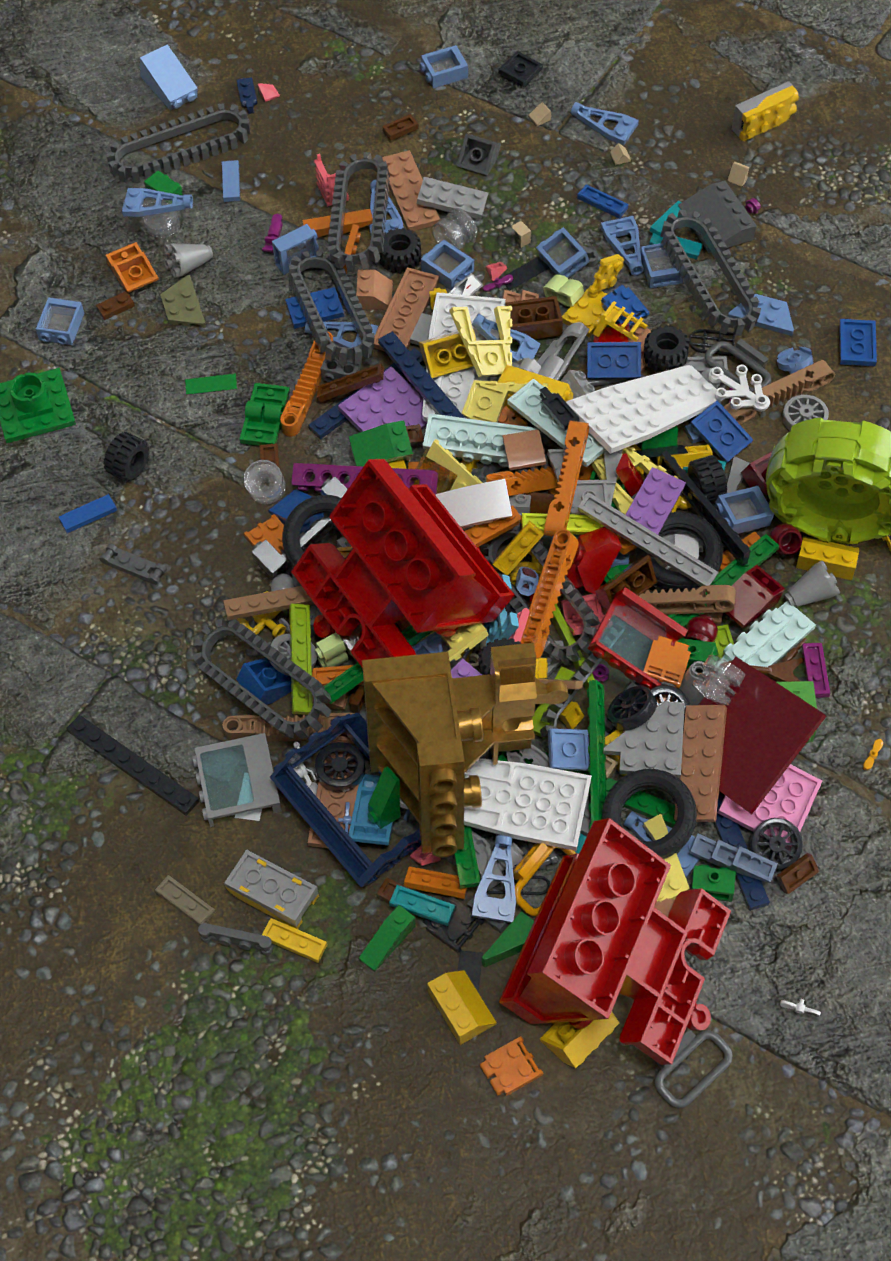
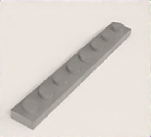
[577,492,718,586]

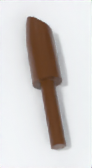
[782,638,807,662]

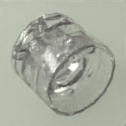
[142,198,180,238]
[432,208,478,250]
[244,460,286,504]
[692,655,745,706]

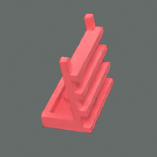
[314,154,349,207]
[561,594,612,636]

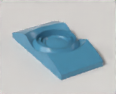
[349,774,394,845]

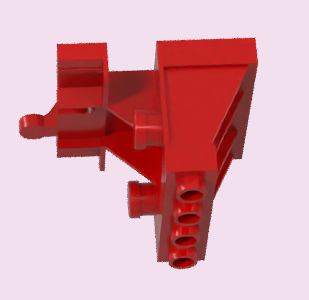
[291,459,515,668]
[499,818,731,1065]

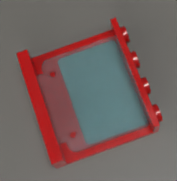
[587,587,688,690]

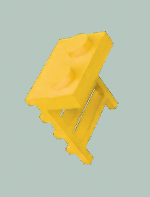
[593,301,648,342]

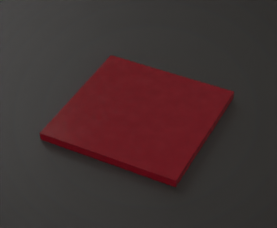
[683,656,827,814]

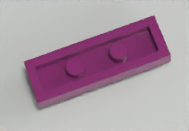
[802,643,830,698]

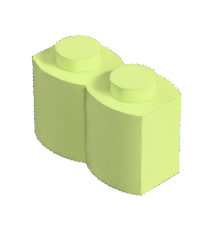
[543,275,584,307]
[315,633,348,667]

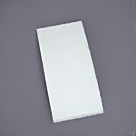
[436,479,512,529]

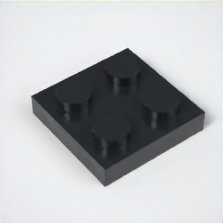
[498,51,543,87]

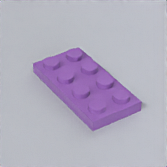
[626,467,686,535]

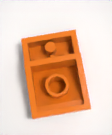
[106,242,159,293]

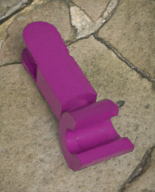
[262,214,283,253]

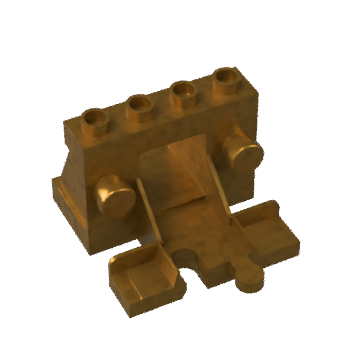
[362,643,569,857]

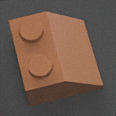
[356,270,393,310]

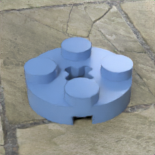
[777,347,813,374]

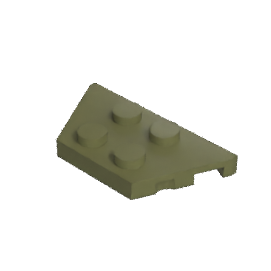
[160,275,206,328]

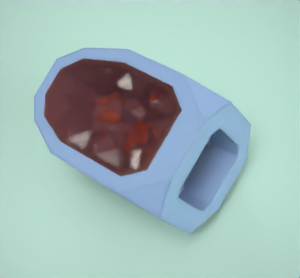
[516,567,539,596]

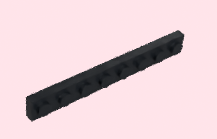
[659,451,751,566]
[66,714,199,816]

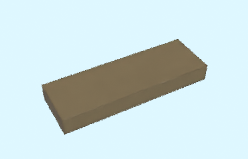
[155,875,215,926]

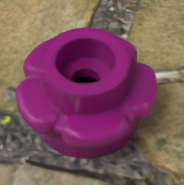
[745,198,761,214]
[592,664,609,682]

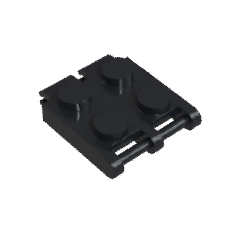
[423,896,485,953]

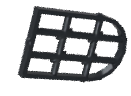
[689,329,735,356]

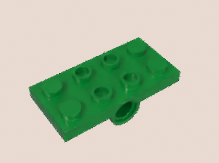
[240,383,290,446]

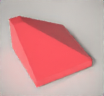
[258,83,280,102]
[486,262,507,281]
[409,845,441,866]

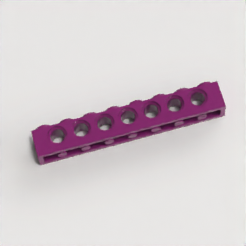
[291,463,438,495]

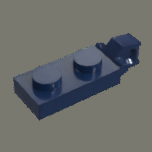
[237,77,257,114]

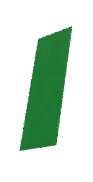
[185,374,237,395]

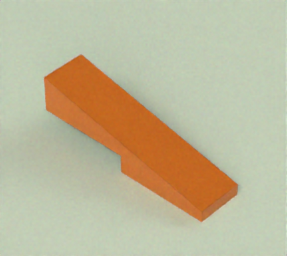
[302,209,373,238]

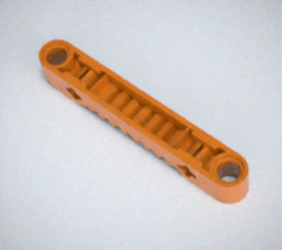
[280,331,334,437]
[544,421,589,537]
[486,464,594,496]
[520,529,579,658]

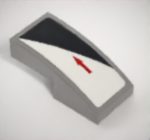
[448,273,483,296]

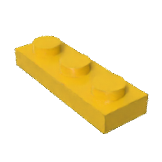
[493,520,544,576]
[262,918,327,963]

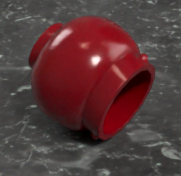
[770,523,802,555]
[685,615,718,642]

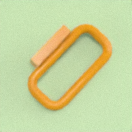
[513,843,577,917]

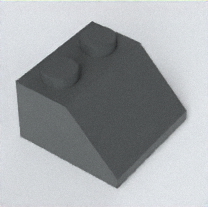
[457,134,501,175]

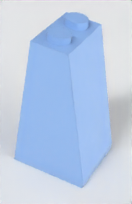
[140,44,198,110]

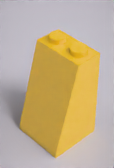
[497,365,573,418]

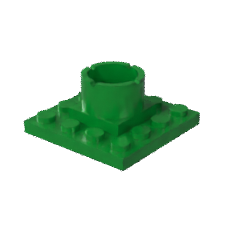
[0,367,76,444]

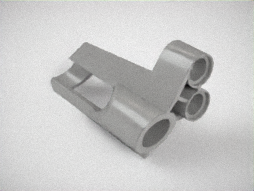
[512,322,590,381]

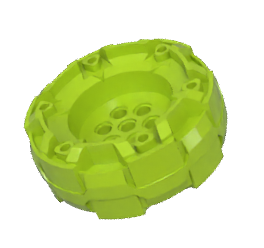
[766,417,891,544]

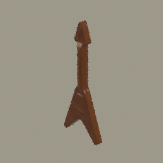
[719,658,804,682]

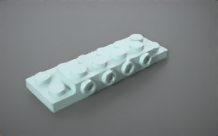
[507,378,606,467]
[423,413,538,467]
[710,601,816,679]

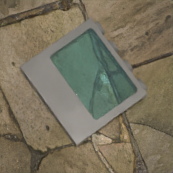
[192,733,281,827]

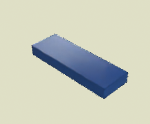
[577,184,629,219]
[59,494,117,533]

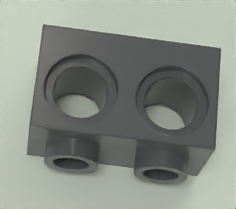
[320,356,361,382]

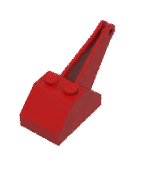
[529,526,622,602]

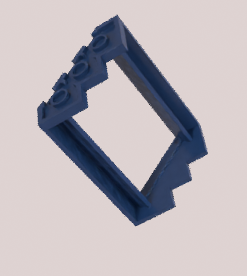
[270,713,421,887]

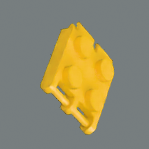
[588,254,624,293]

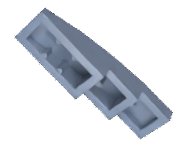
[689,833,778,883]

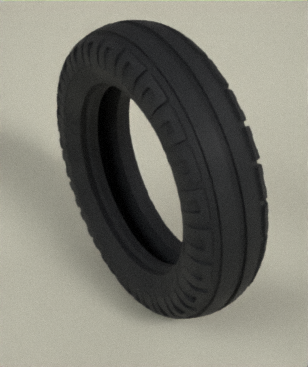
[282,495,353,567]
[635,512,723,592]
[602,769,697,859]

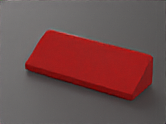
[616,453,644,497]

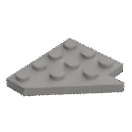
[603,701,685,778]

